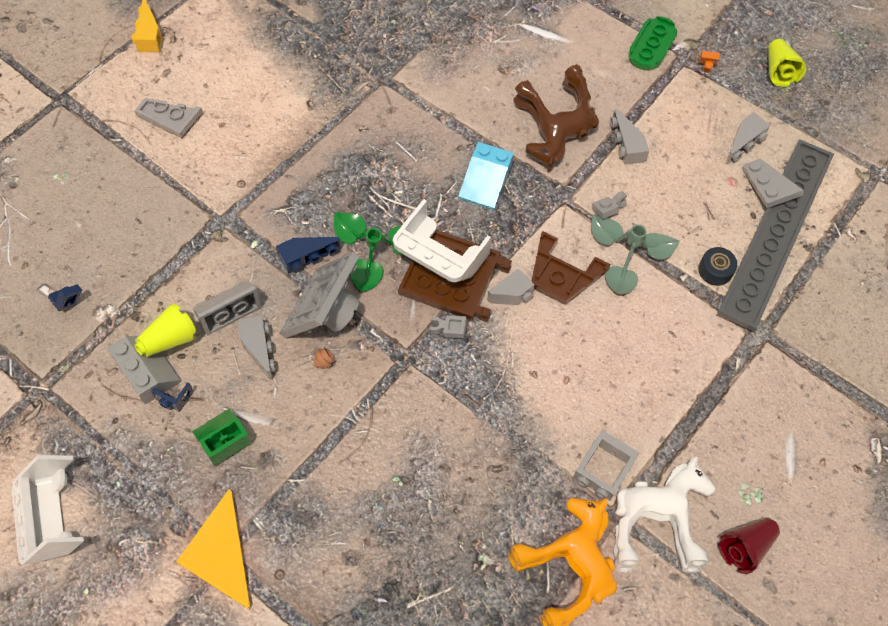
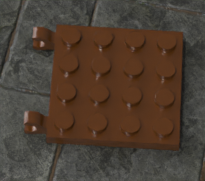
[398,229,512,322]

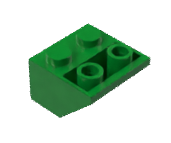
[192,409,252,466]

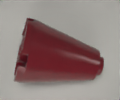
[718,517,780,575]

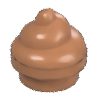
[313,347,335,368]

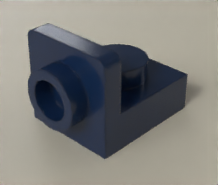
[48,284,82,311]

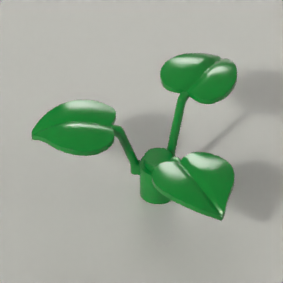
[333,212,406,292]

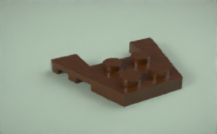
[531,231,611,304]

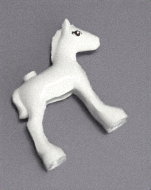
[613,457,716,573]

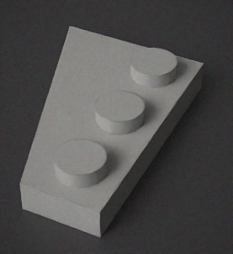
[743,159,804,208]

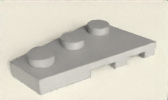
[134,98,203,138]

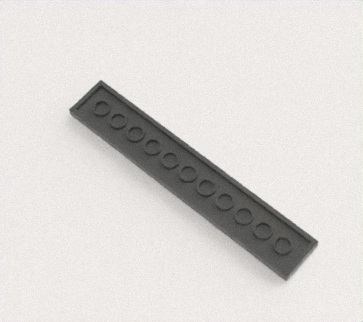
[717,139,834,332]

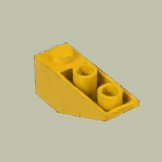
[132,0,162,52]

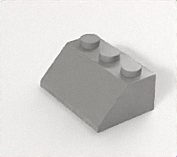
[193,280,262,336]
[107,336,181,405]

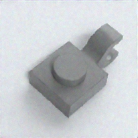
[592,191,627,219]

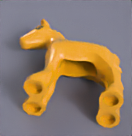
[508,498,617,626]

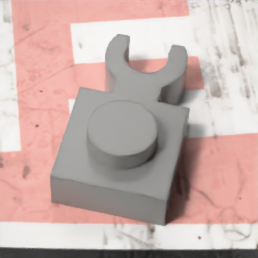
[430,315,467,338]

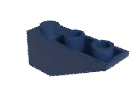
[276,237,341,274]

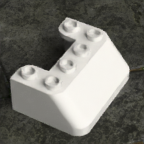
[393,199,491,282]

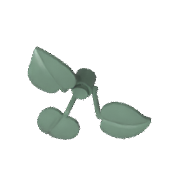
[591,214,680,294]

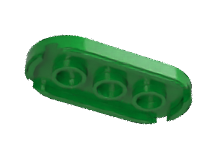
[628,16,678,71]

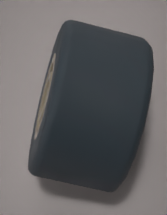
[698,247,737,286]

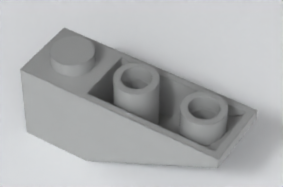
[610,109,649,165]
[726,112,770,165]
[237,315,275,380]

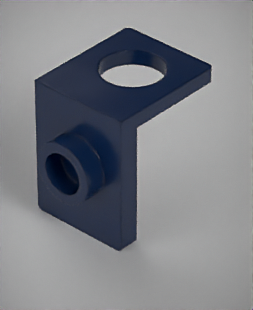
[152,382,194,412]

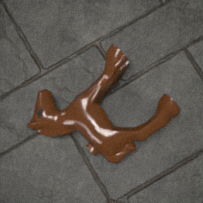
[513,64,599,172]

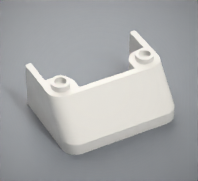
[12,455,84,564]

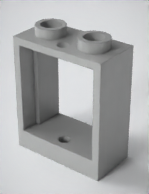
[573,430,639,501]

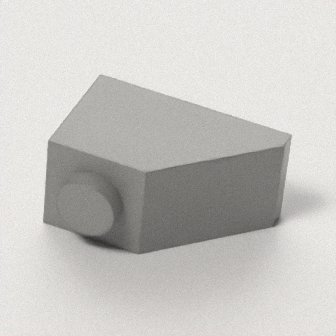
[487,269,534,305]

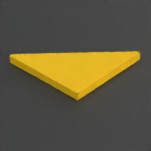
[176,490,251,610]

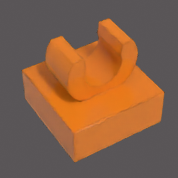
[698,51,720,73]

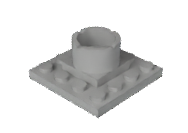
[279,252,359,338]

